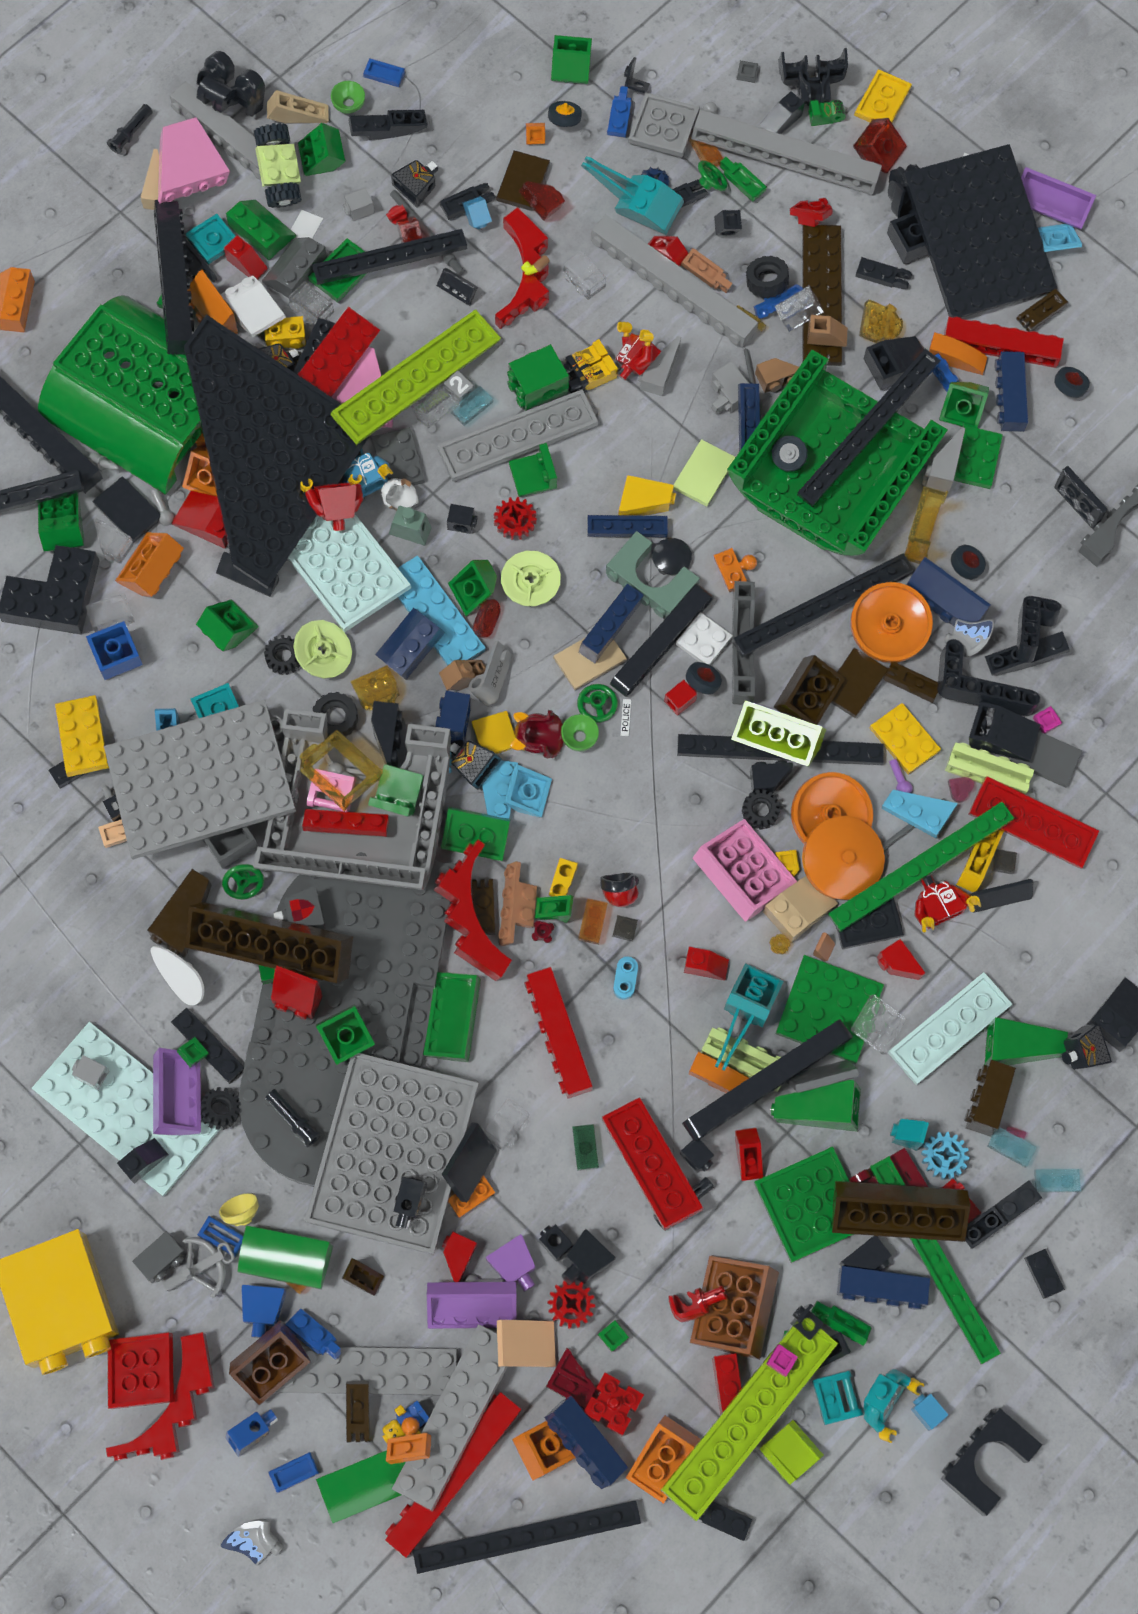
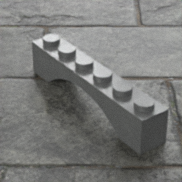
[1079,484,1138,567]
[732,581,755,704]

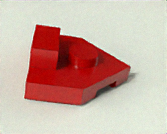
[790,198,833,227]

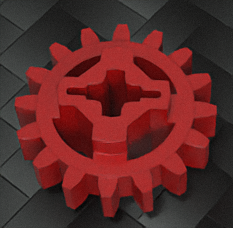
[494,497,537,540]
[547,1281,595,1329]

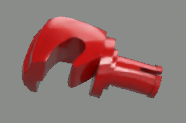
[668,1286,727,1323]

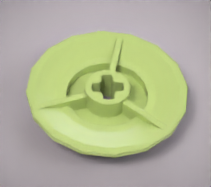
[501,551,561,606]
[293,620,352,679]

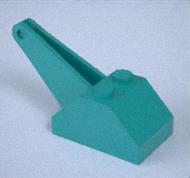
[581,156,684,235]
[715,963,784,1071]

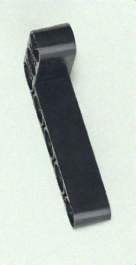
[937,639,1040,716]

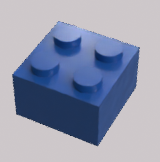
[86,621,143,680]

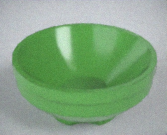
[331,81,365,113]
[561,714,599,752]

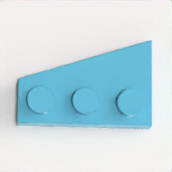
[482,760,518,819]
[882,790,958,838]

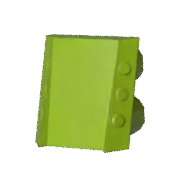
[759,1420,824,1485]

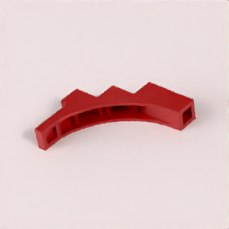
[495,207,549,329]
[434,840,512,981]
[106,1332,215,1461]

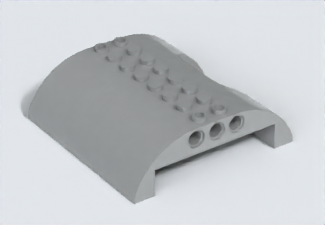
[253,709,451,890]

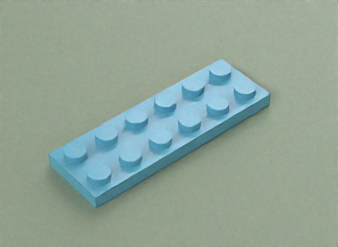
[398,555,486,666]

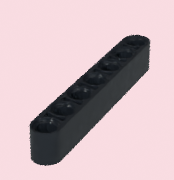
[610,584,714,697]

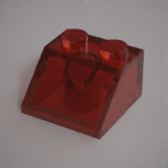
[853,118,907,173]

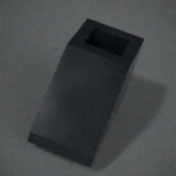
[750,760,793,794]

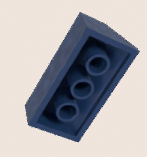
[907,557,991,627]

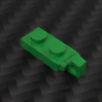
[720,157,767,202]
[811,1301,872,1346]

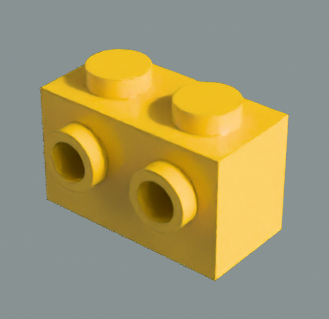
[265,316,306,349]

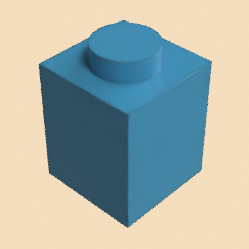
[463,197,492,229]
[911,1393,948,1431]

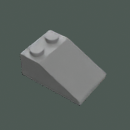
[922,427,965,498]

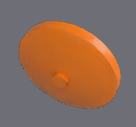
[850,582,933,663]
[791,772,873,844]
[802,816,885,900]

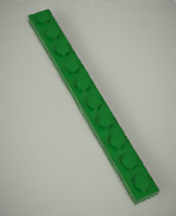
[828,802,1014,932]
[869,1156,1001,1364]

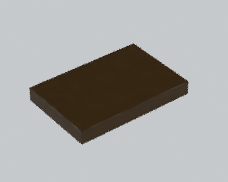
[496,150,550,211]
[831,647,888,718]

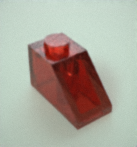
[519,181,565,221]
[396,216,422,243]

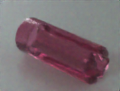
[1006,1126,1026,1139]

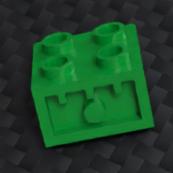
[509,443,557,497]
[368,764,424,817]

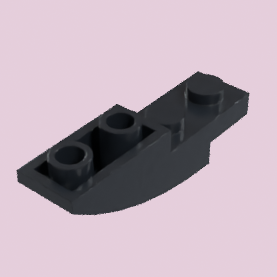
[348,110,428,140]
[985,631,1070,676]
[965,1180,1042,1249]

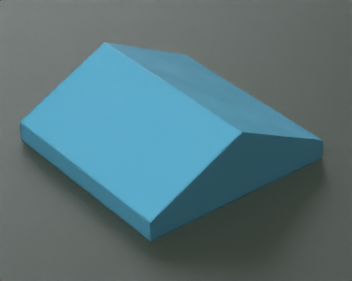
[1038,224,1082,252]
[504,764,552,817]

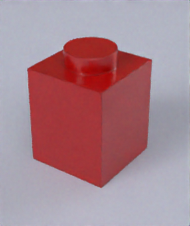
[664,680,697,716]

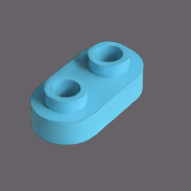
[613,957,638,1000]

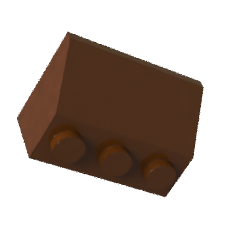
[229,1320,311,1405]

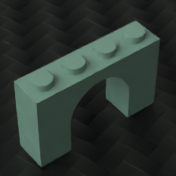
[606,531,700,618]

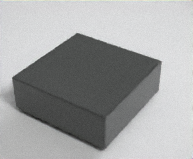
[736,60,758,83]

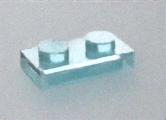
[451,386,493,426]
[987,1127,1037,1168]
[1034,1169,1081,1192]

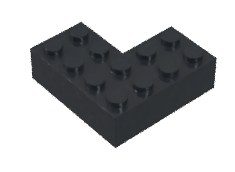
[0,545,100,635]

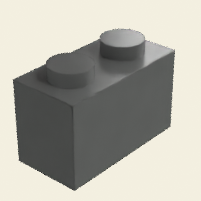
[132,1231,186,1283]

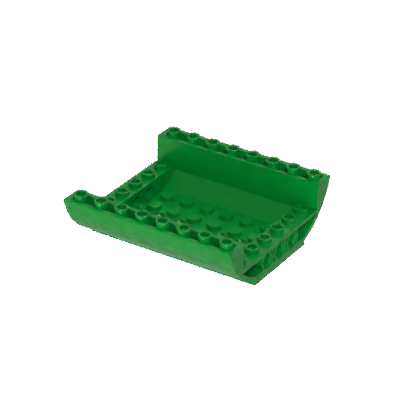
[38,295,203,495]
[727,350,948,556]

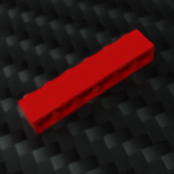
[944,317,1064,368]
[524,967,593,1099]

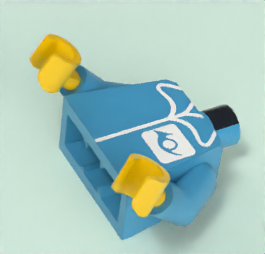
[342,449,393,497]

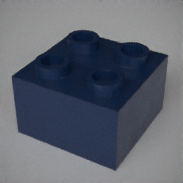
[435,690,471,746]

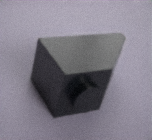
[117,1138,169,1184]
[839,1236,892,1271]

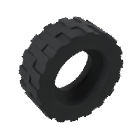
[746,256,789,298]
[313,692,358,740]

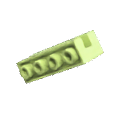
[945,743,1034,795]
[701,1027,781,1092]

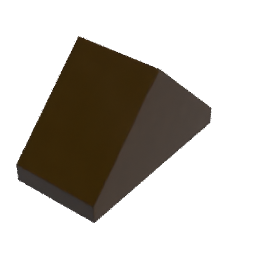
[342,1258,384,1296]

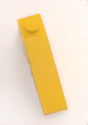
[956,830,1004,892]

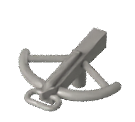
[163,1238,234,1298]

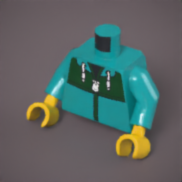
[864,1369,924,1443]

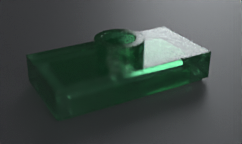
[572,1124,599,1171]

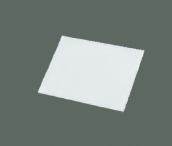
[291,210,323,238]

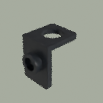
[624,57,650,93]
[790,1303,823,1340]

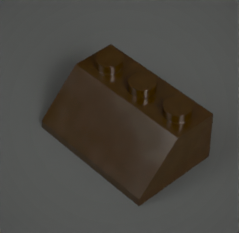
[774,655,845,725]

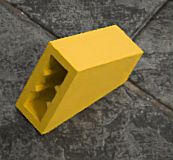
[618,475,676,516]

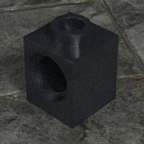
[714,210,742,235]
[447,504,478,534]
[680,1140,715,1173]
[539,1224,573,1261]

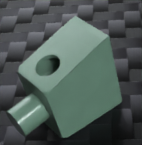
[389,506,432,546]

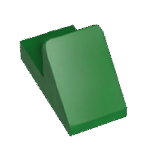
[535,895,574,923]

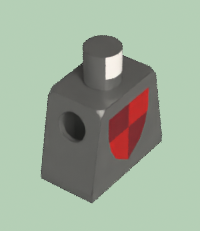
[273,886,326,930]

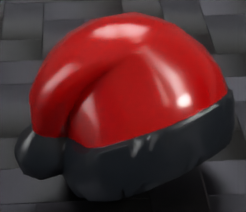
[600,873,639,907]

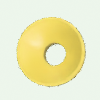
[219,1193,259,1226]

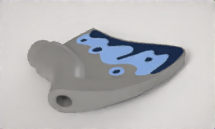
[945,619,995,657]
[220,1520,283,1566]

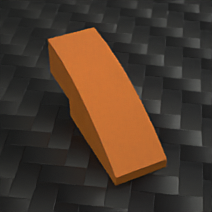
[929,332,987,375]
[689,1052,749,1093]

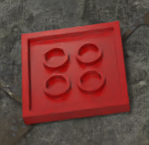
[108,1332,174,1409]

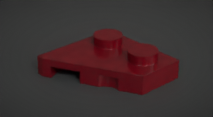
[546,1348,596,1409]

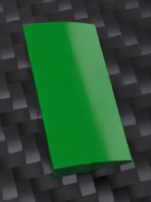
[423,972,481,1062]
[237,1225,334,1290]
[316,1450,406,1523]

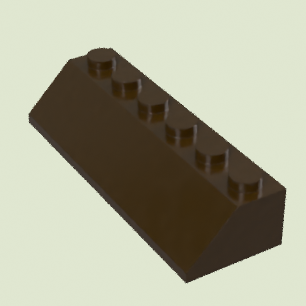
[832,1181,970,1242]

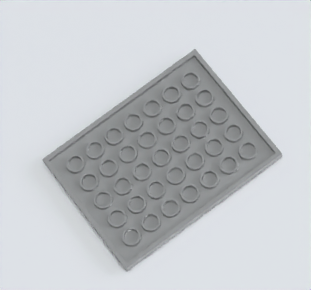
[104,700,296,860]
[305,1053,479,1255]

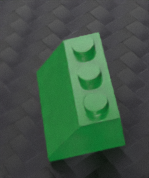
[226,200,296,260]

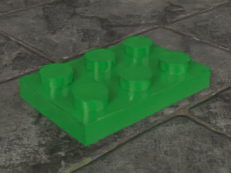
[308,238,367,303]
[954,425,1003,489]
[441,807,511,861]

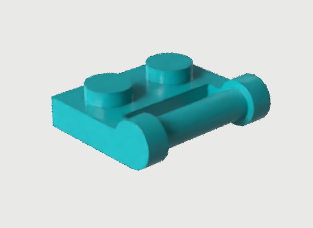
[812,1371,863,1425]

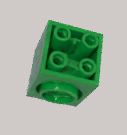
[507,344,569,411]

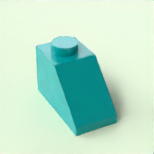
[890,1119,929,1151]

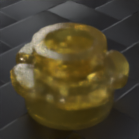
[769,934,790,954]

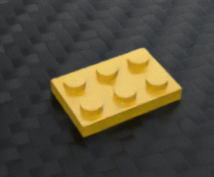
[869,703,941,775]

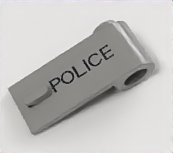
[468,641,513,706]

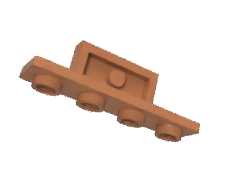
[498,861,537,946]

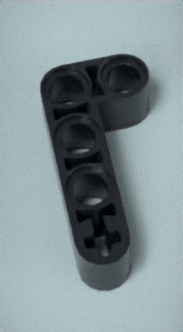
[1016,596,1061,663]

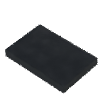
[1054,466,1108,529]
[92,476,161,543]
[832,898,904,950]
[441,1122,497,1203]

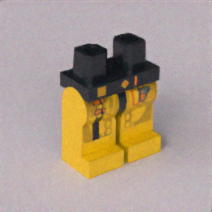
[562,339,618,393]

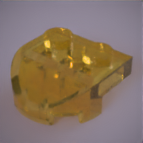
[859,299,903,343]
[350,665,400,711]

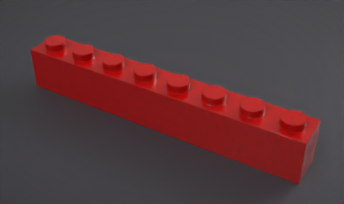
[385,1392,522,1558]

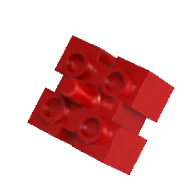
[584,1373,644,1437]

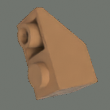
[807,315,848,347]
[755,358,799,393]
[439,660,486,691]

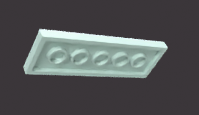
[888,972,1012,1085]

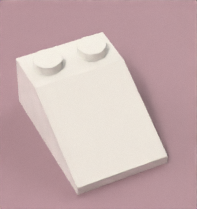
[220,275,286,337]

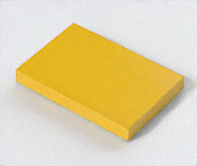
[854,69,912,130]

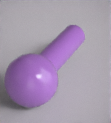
[889,758,913,793]

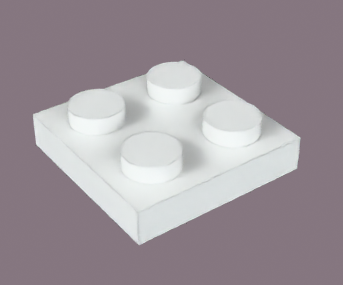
[676,612,733,665]

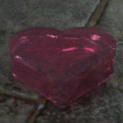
[948,777,974,803]

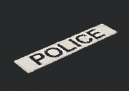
[620,699,631,736]

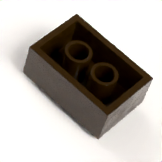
[964,1060,1016,1137]

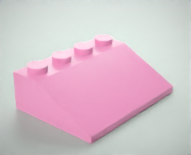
[692,819,797,922]

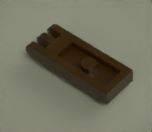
[1016,288,1068,332]
[883,662,938,703]
[472,879,495,935]
[346,1381,370,1443]

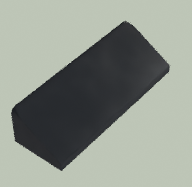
[216,551,279,597]
[970,879,1033,913]

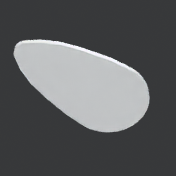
[151,946,204,1005]

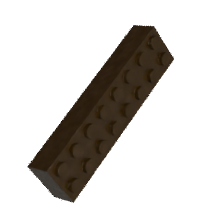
[185,902,353,983]

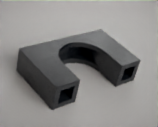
[941,1408,1042,1516]

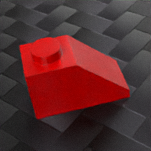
[224,235,268,280]
[648,236,688,266]
[877,939,925,980]
[684,946,729,981]
[735,1128,763,1181]
[442,1232,477,1282]

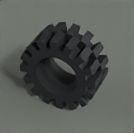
[264,635,300,675]
[742,789,780,830]
[201,1087,241,1130]

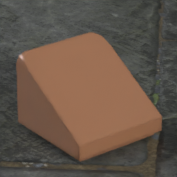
[813,932,835,961]

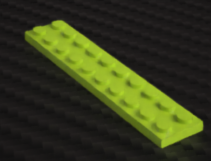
[330,309,501,445]
[660,1318,838,1521]

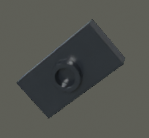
[436,268,478,305]

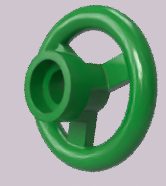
[698,160,728,191]
[577,684,618,723]
[222,864,264,900]

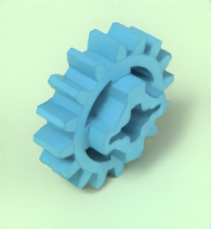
[921,1132,969,1180]

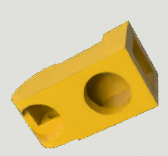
[549,858,578,897]

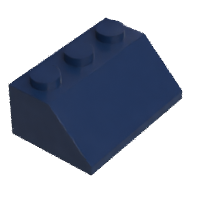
[375,607,445,680]

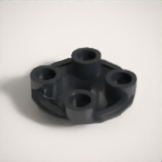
[652,538,692,575]

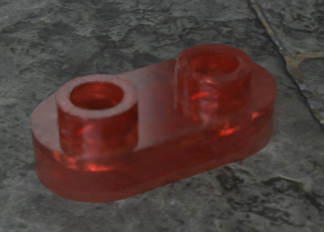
[473,599,501,637]

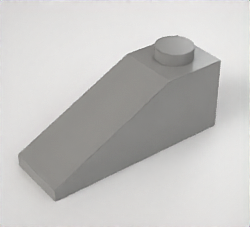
[638,336,681,396]

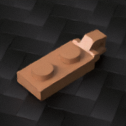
[681,248,732,293]

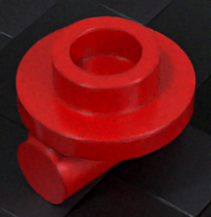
[386,204,407,225]

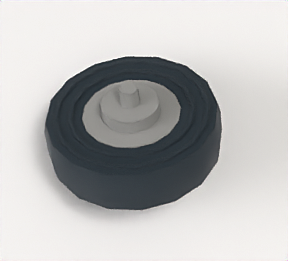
[772,436,808,472]

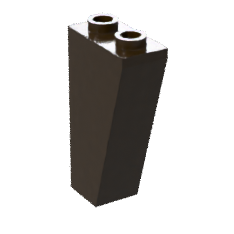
[147,869,212,958]

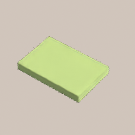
[673,439,735,507]

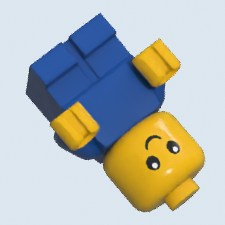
[382,1401,429,1443]

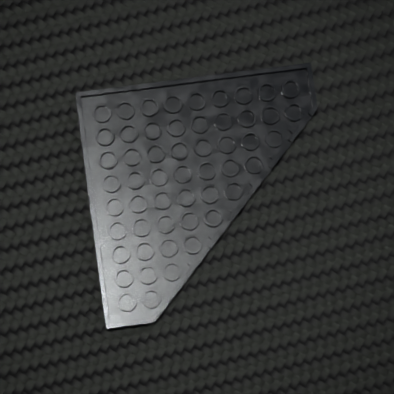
[184,314,371,589]

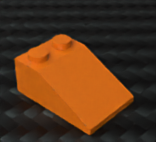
[626,1415,701,1504]
[512,1421,576,1481]

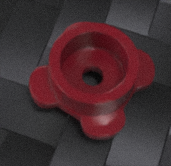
[532,921,554,943]

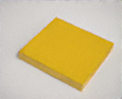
[472,711,516,754]

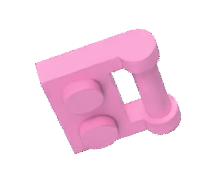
[307,769,356,812]

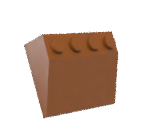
[690,1256,779,1360]

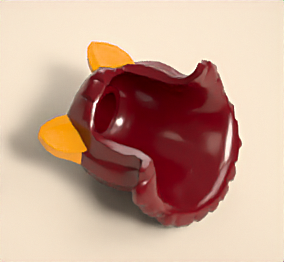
[511,710,564,759]

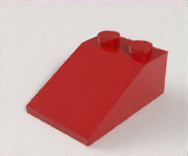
[172,491,228,549]
[271,966,323,1020]

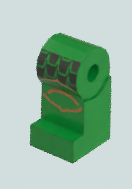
[808,100,846,126]

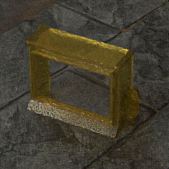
[905,486,948,564]
[300,730,383,812]

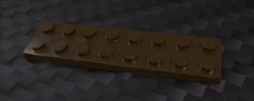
[802,225,842,366]

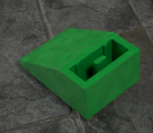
[38,493,84,552]

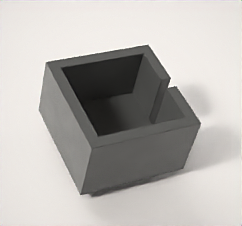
[202,827,258,869]

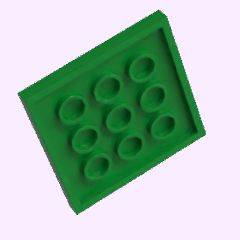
[775,955,884,1064]
[754,1147,855,1263]

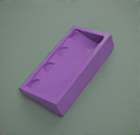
[1021,167,1096,230]
[153,1048,201,1135]
[427,1282,517,1329]

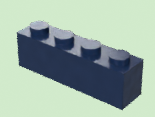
[994,352,1028,432]
[578,584,644,664]
[837,1266,930,1310]
[544,1396,629,1489]

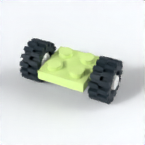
[254,123,302,208]

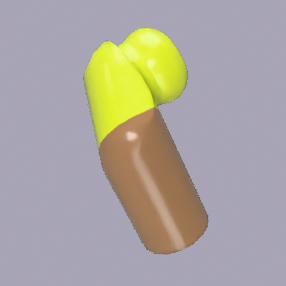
[521,255,550,276]

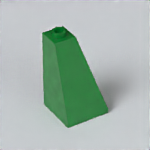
[984,1017,1068,1065]
[771,1080,861,1132]

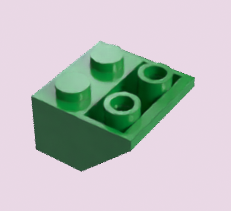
[551,35,592,84]
[298,123,346,176]

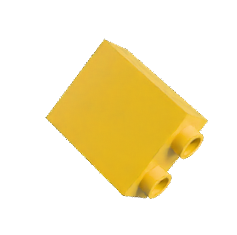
[0,1229,119,1375]

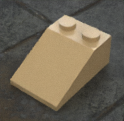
[763,876,838,943]

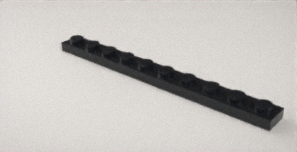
[797,348,941,507]
[732,553,914,658]
[677,734,884,765]
[413,1501,641,1574]

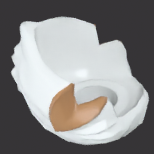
[381,478,419,511]

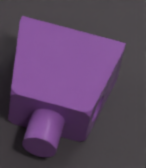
[486,1234,536,1292]

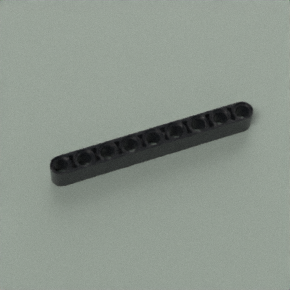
[682,1019,853,1142]

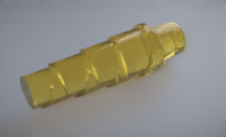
[736,305,766,332]

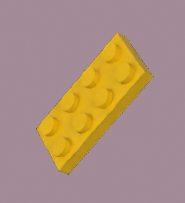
[55,695,109,777]

